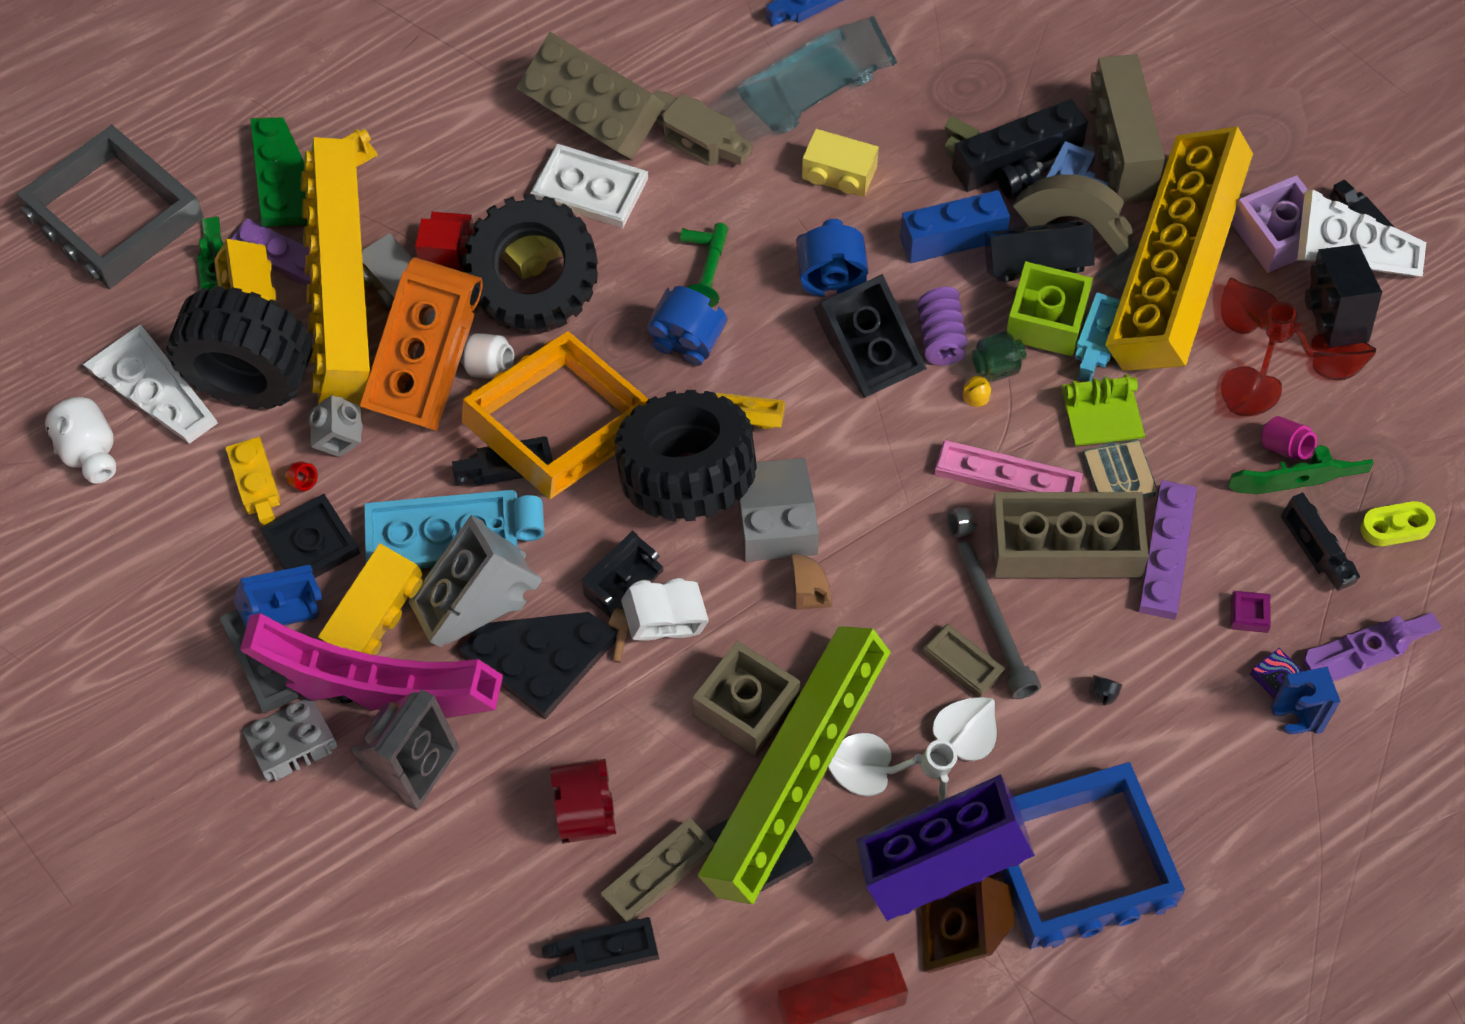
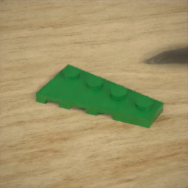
[250,117,307,227]

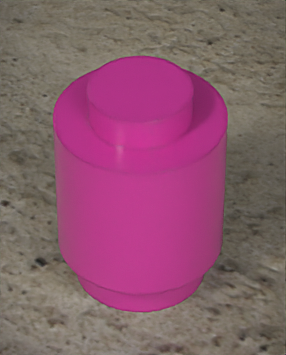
[1261,416,1317,460]

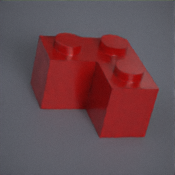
[415,211,475,273]

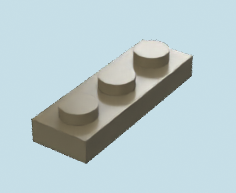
[601,818,715,922]

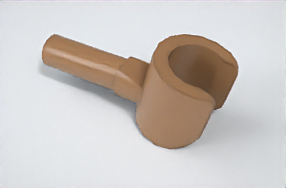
[609,608,630,663]

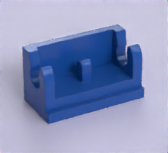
[233,565,322,627]
[1271,667,1341,734]

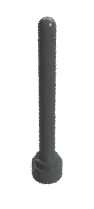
[958,541,1041,699]

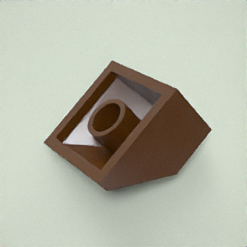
[921,877,1015,973]

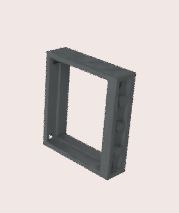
[17,125,204,289]

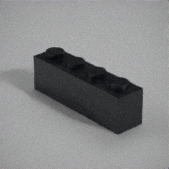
[952,98,1088,192]

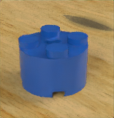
[796,219,868,297]
[646,286,727,366]

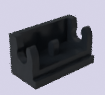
[582,530,663,618]

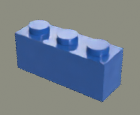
[900,190,1010,264]

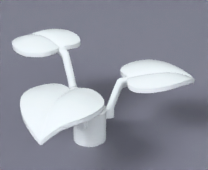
[828,697,997,808]

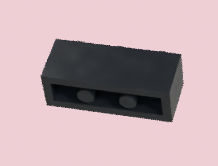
[984,220,1095,282]

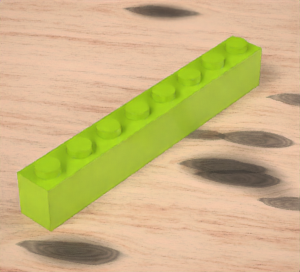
[697,626,891,905]

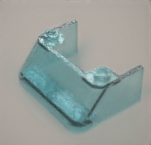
[736,15,898,134]

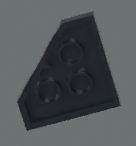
[459,612,617,719]

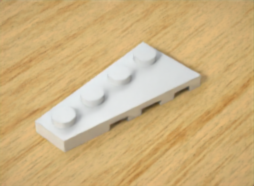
[83,324,218,444]

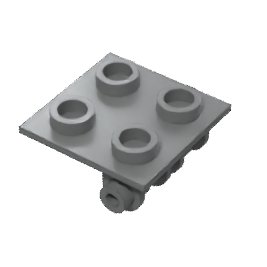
[242,698,338,782]

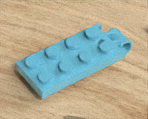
[365,490,545,569]

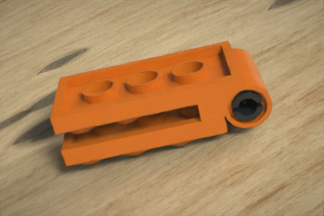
[360,257,483,431]

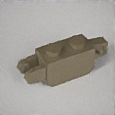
[652,90,752,166]

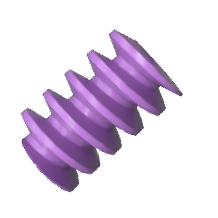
[917,287,968,366]

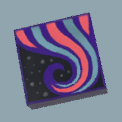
[1250,648,1303,698]

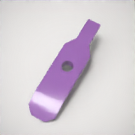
[1303,612,1442,681]

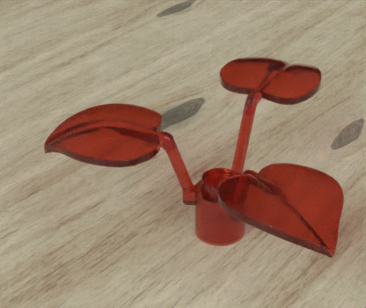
[1221,277,1376,416]

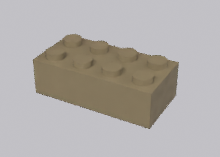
[516,31,666,160]
[1086,54,1165,203]
[991,492,1149,578]

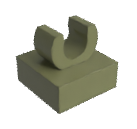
[944,116,980,158]

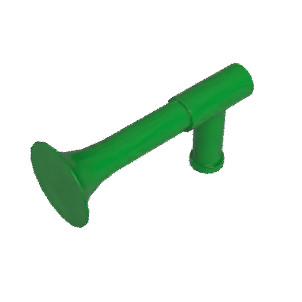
[680,223,729,308]

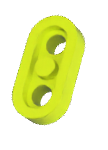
[1360,501,1436,546]

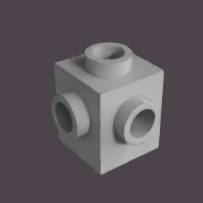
[309,395,363,457]

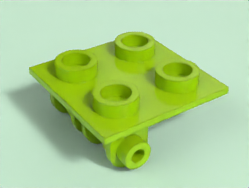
[1061,374,1145,446]

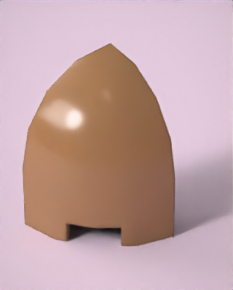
[790,553,833,610]

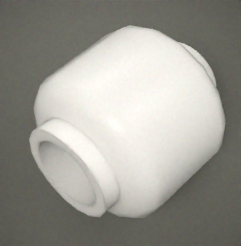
[460,333,514,379]

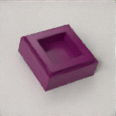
[1231,591,1271,633]

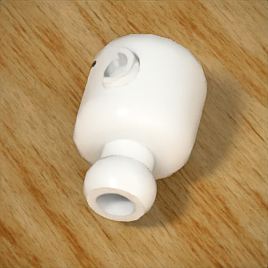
[45,397,116,484]

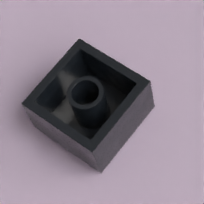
[1305,244,1382,347]

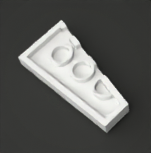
[1297,190,1426,277]

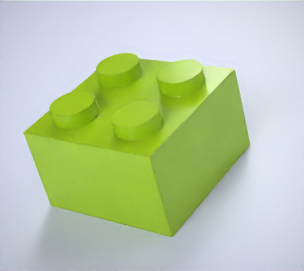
[1005,261,1093,357]

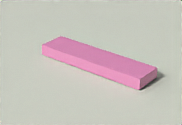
[934,440,1083,492]

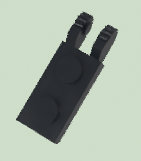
[541,917,659,983]

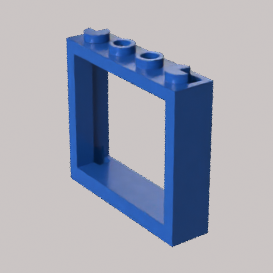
[1000,762,1185,949]

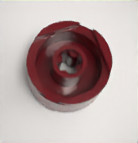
[550,758,616,844]

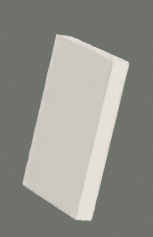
[530,144,648,228]

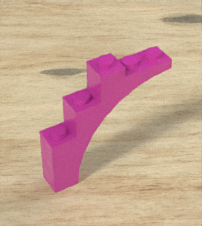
[240,613,503,718]

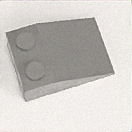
[738,458,819,562]

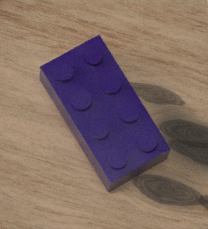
[857,774,1035,921]

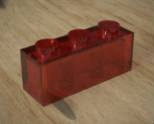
[777,952,908,1024]

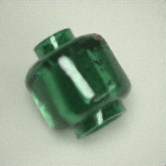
[971,331,1026,382]

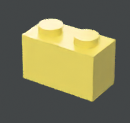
[802,129,879,197]

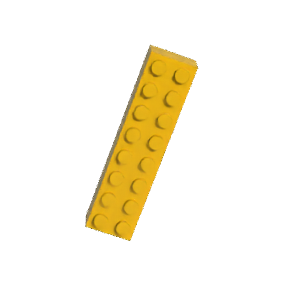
[1105,126,1253,371]
[301,137,370,406]

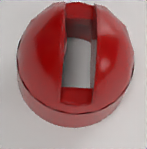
[285,461,318,491]

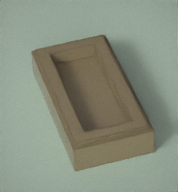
[923,623,1005,698]

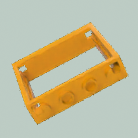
[462,331,648,500]

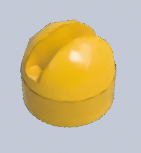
[962,376,991,407]

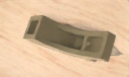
[1013,174,1134,255]

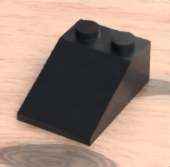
[813,274,927,398]

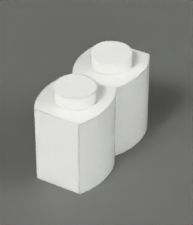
[621,578,709,641]

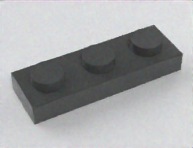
[219,609,299,714]

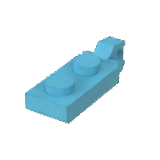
[1075,293,1120,382]

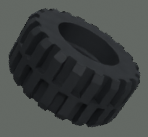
[463,194,598,333]
[166,286,313,409]
[614,390,757,522]

